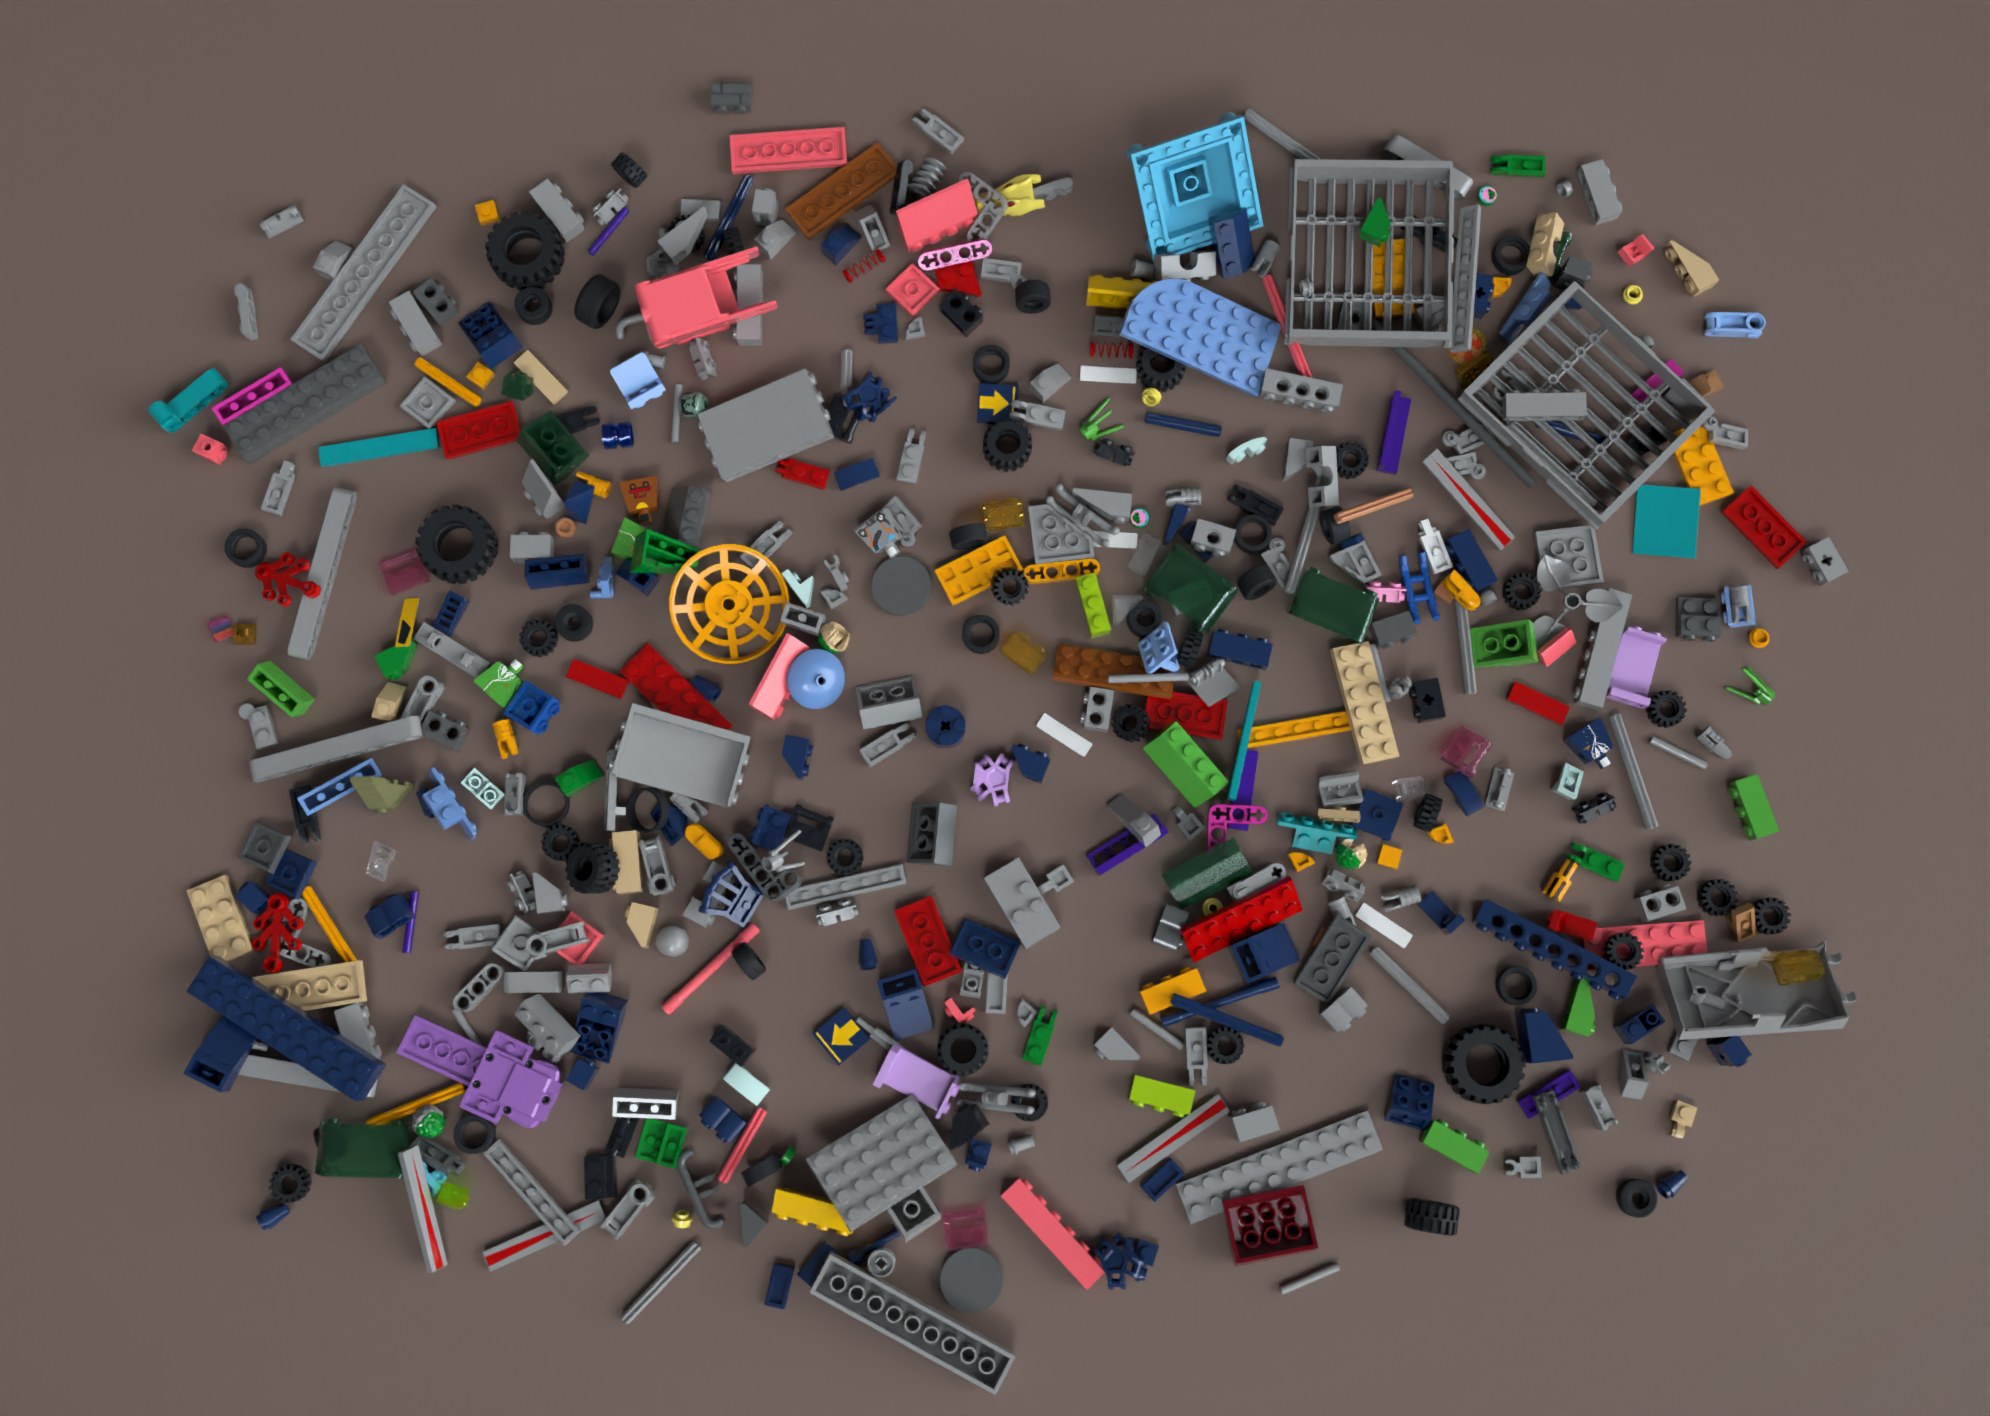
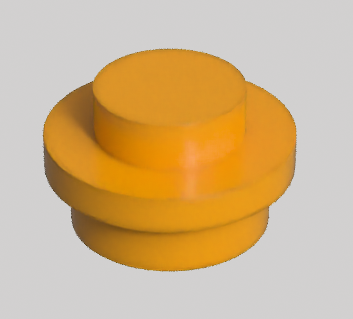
[1749,628,1769,648]

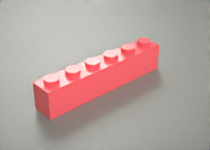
[1001,1177,1105,1290]

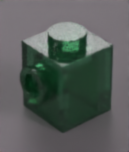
[501,371,535,401]

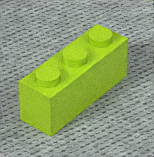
[1075,573,1111,639]
[1128,1075,1196,1118]

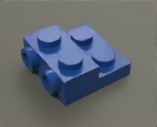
[503,680,561,736]

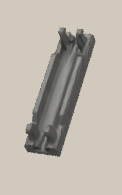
[1532,1089,1581,1175]

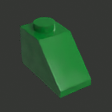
[1359,197,1391,248]
[374,638,418,680]
[555,759,604,798]

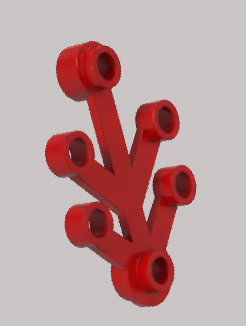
[255,552,321,607]
[251,893,304,973]

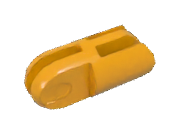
[1441,570,1480,611]
[685,823,724,860]
[1541,859,1578,903]

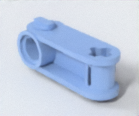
[1704,312,1766,338]

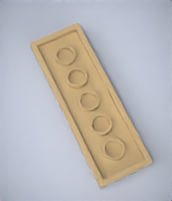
[1330,641,1399,765]
[252,960,367,1011]

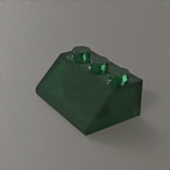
[516,411,589,485]

